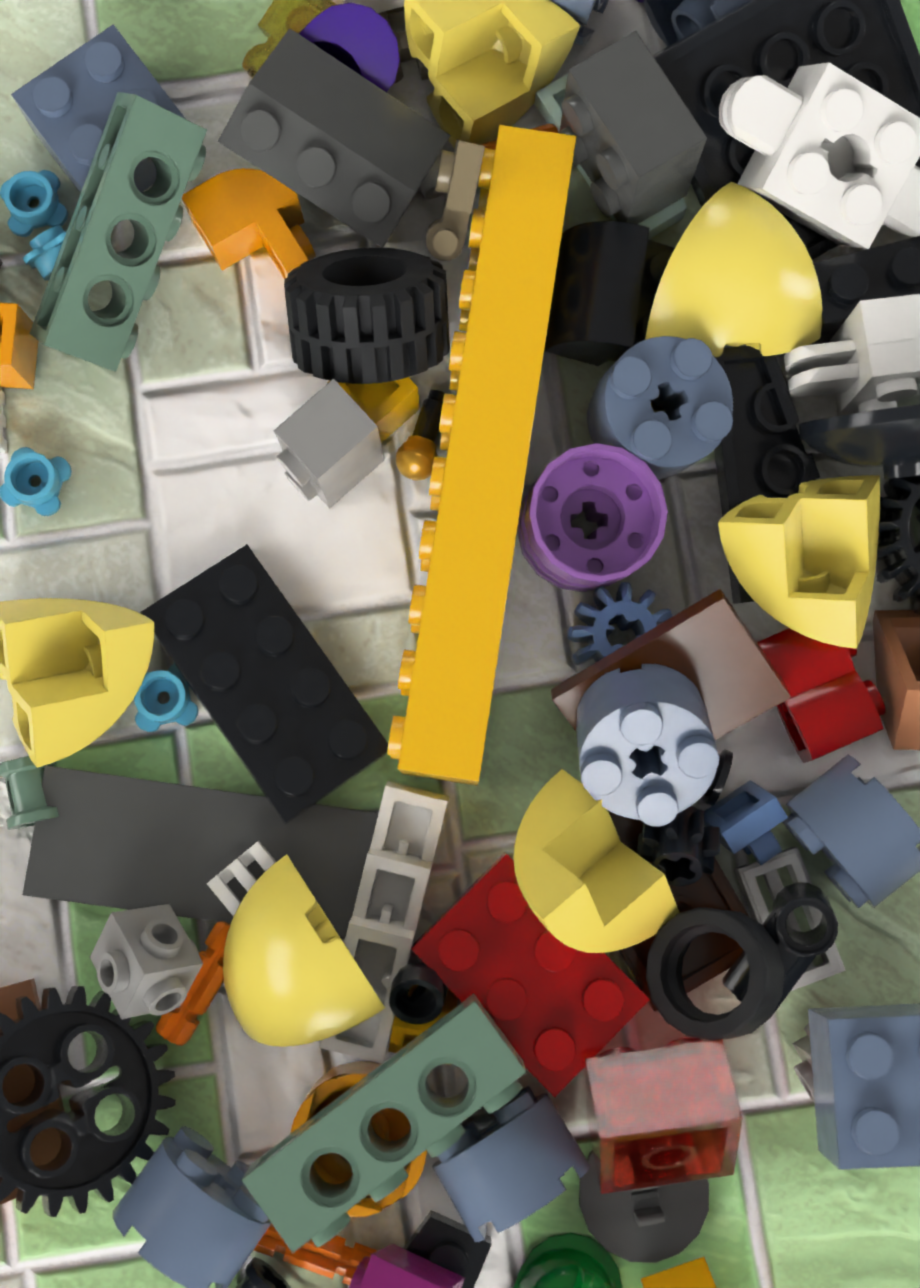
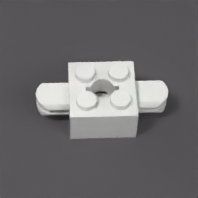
[719,62,920,250]
[784,294,920,415]

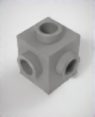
[90,904,203,1019]

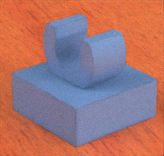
[704,780,788,865]

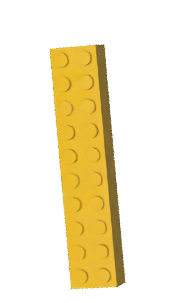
[387,125,576,786]

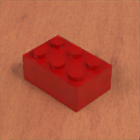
[411,853,650,1098]

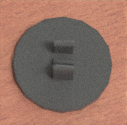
[579,1126,709,1263]

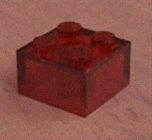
[585,1037,743,1194]

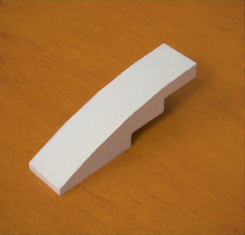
[319,781,450,1064]

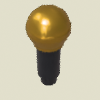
[396,389,445,481]

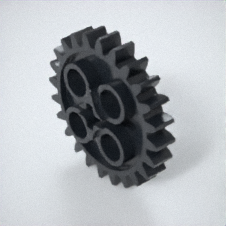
[0,986,176,1217]

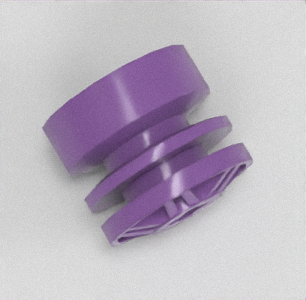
[517,443,668,592]

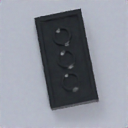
[140,544,388,825]

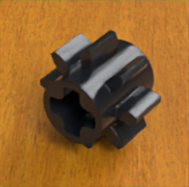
[637,806,720,886]

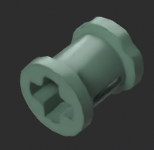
[0,756,59,830]

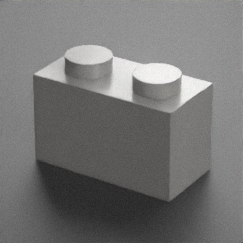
[273,378,384,509]

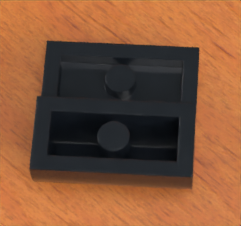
[544,221,675,366]

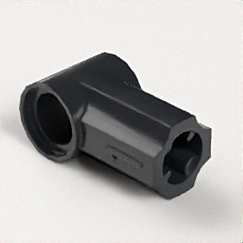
[722,882,838,1017]

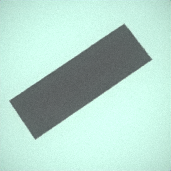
[22,765,378,939]

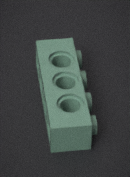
[30,92,207,372]
[242,994,526,1253]

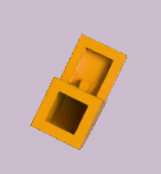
[182,168,316,280]

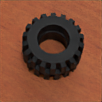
[284,248,450,384]

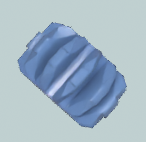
[567,582,673,665]

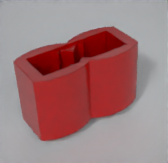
[757,628,885,763]

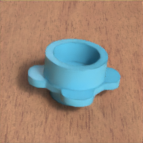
[0,170,68,237]
[23,225,67,281]
[0,447,72,516]
[134,664,199,732]

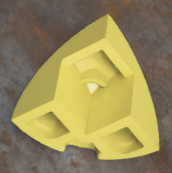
[404,0,580,149]
[645,182,823,357]
[718,475,880,649]
[0,598,154,768]
[514,769,680,953]
[223,854,385,1047]

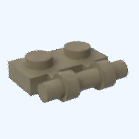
[426,139,485,261]

